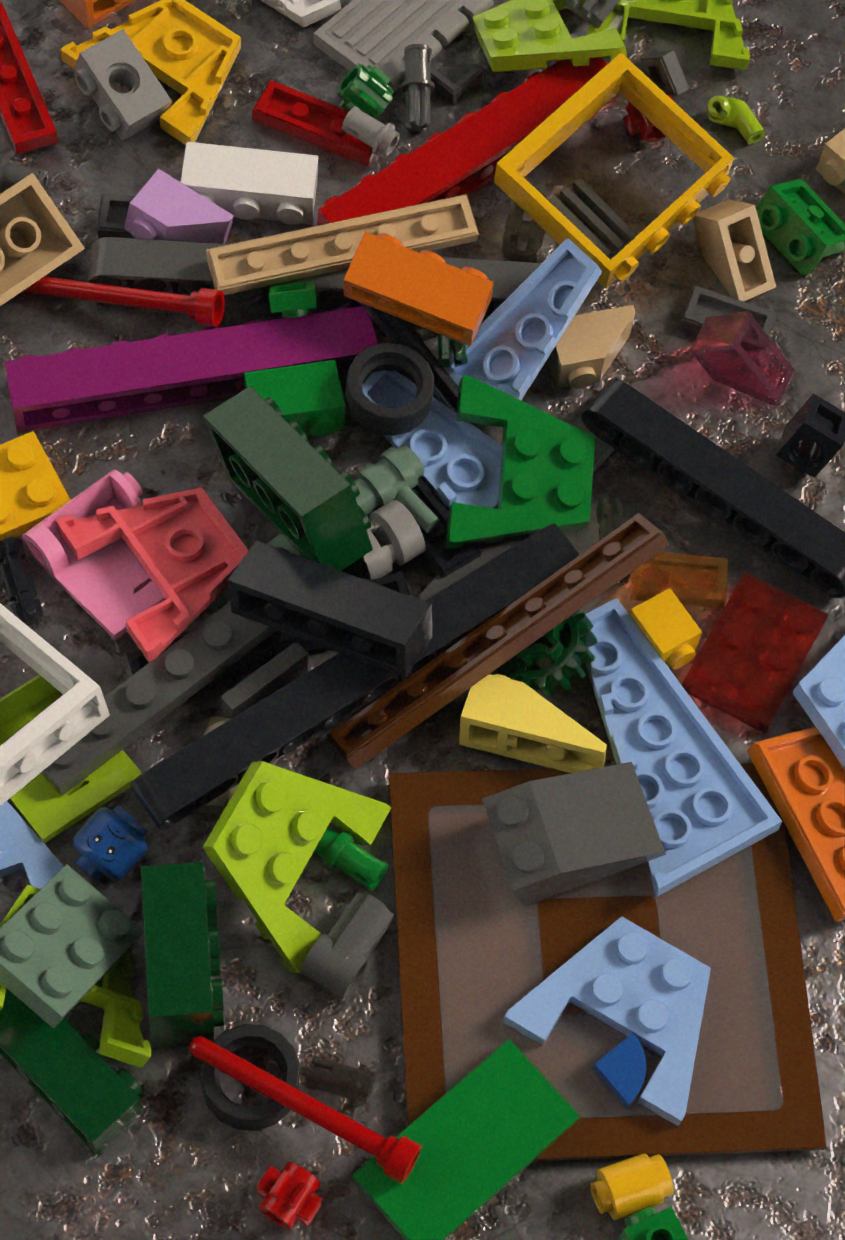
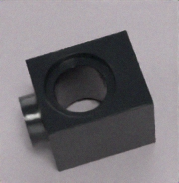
[776,393,845,478]

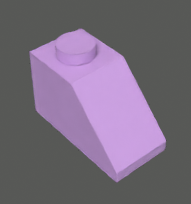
[124,169,234,244]

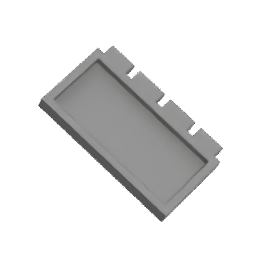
[313,0,494,92]

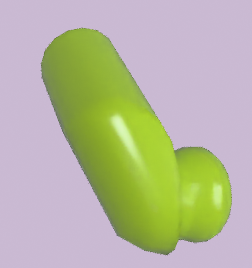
[706,95,766,145]

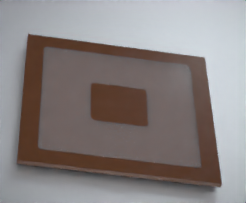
[388,763,827,1162]

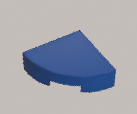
[592,1033,646,1109]

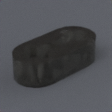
[501,191,548,263]

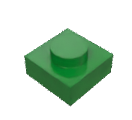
[269,280,317,318]

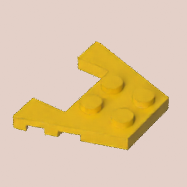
[60,0,241,145]

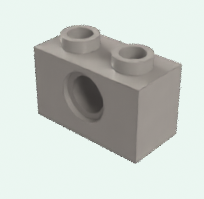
[74,29,172,142]

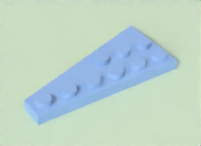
[585,598,782,897]

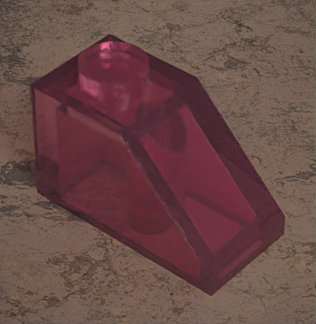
[690,311,795,405]

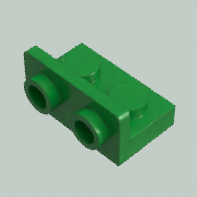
[756,179,845,276]

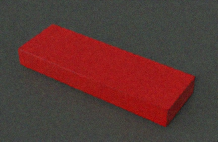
[252,80,375,167]

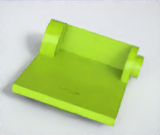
[0,674,142,844]

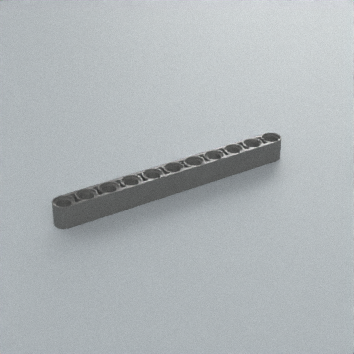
[88,237,577,320]

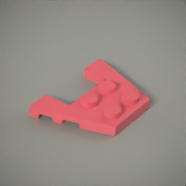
[55,487,249,662]

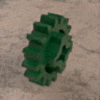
[496,609,597,698]

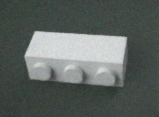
[181,142,318,225]

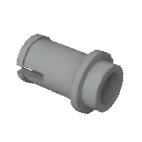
[341,106,400,156]

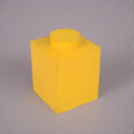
[629,588,702,670]

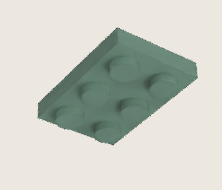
[0,864,144,1028]

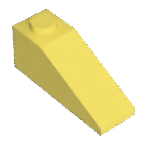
[459,674,607,773]

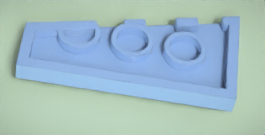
[443,238,602,430]

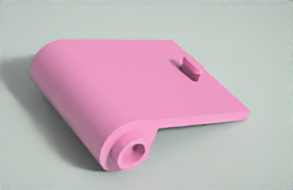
[22,470,166,640]

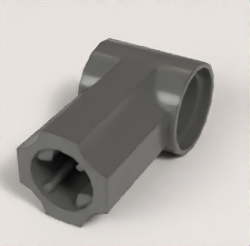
[300,892,394,1000]

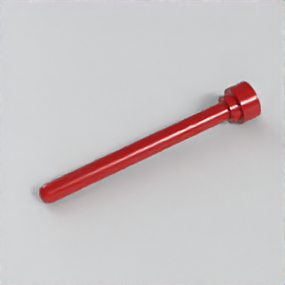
[22,277,225,327]
[189,1036,423,1184]

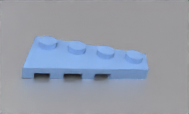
[362,370,502,509]

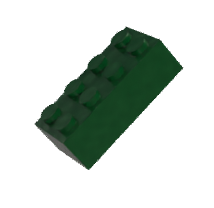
[203,386,373,571]

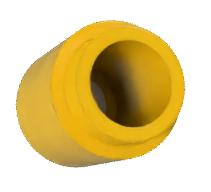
[591,1153,674,1221]

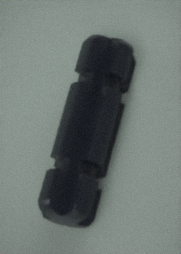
[0,536,44,626]

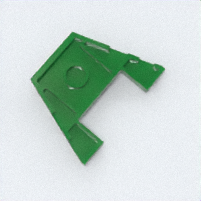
[446,375,595,549]

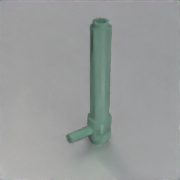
[210,444,440,612]

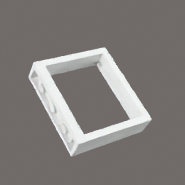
[0,603,110,806]

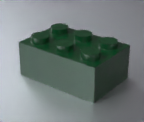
[141,862,224,1049]

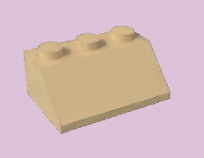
[0,173,85,306]

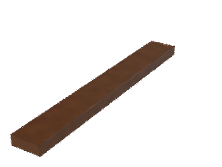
[327,513,669,771]

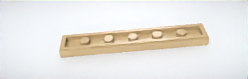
[206,194,479,295]

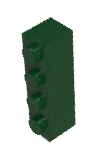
[0,988,143,1156]

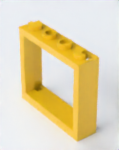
[494,53,734,289]

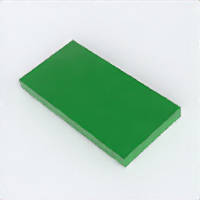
[352,1039,580,1240]

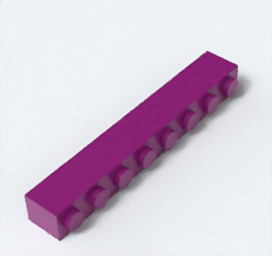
[4,306,378,432]

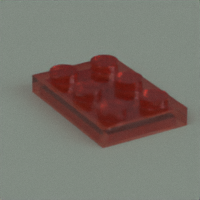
[682,572,829,734]

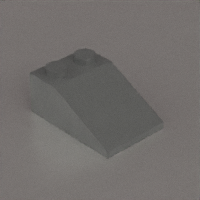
[482,762,666,906]

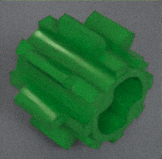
[336,63,394,118]

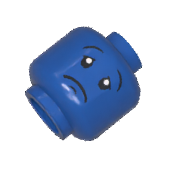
[73,805,148,882]

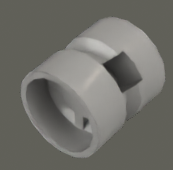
[348,500,426,580]

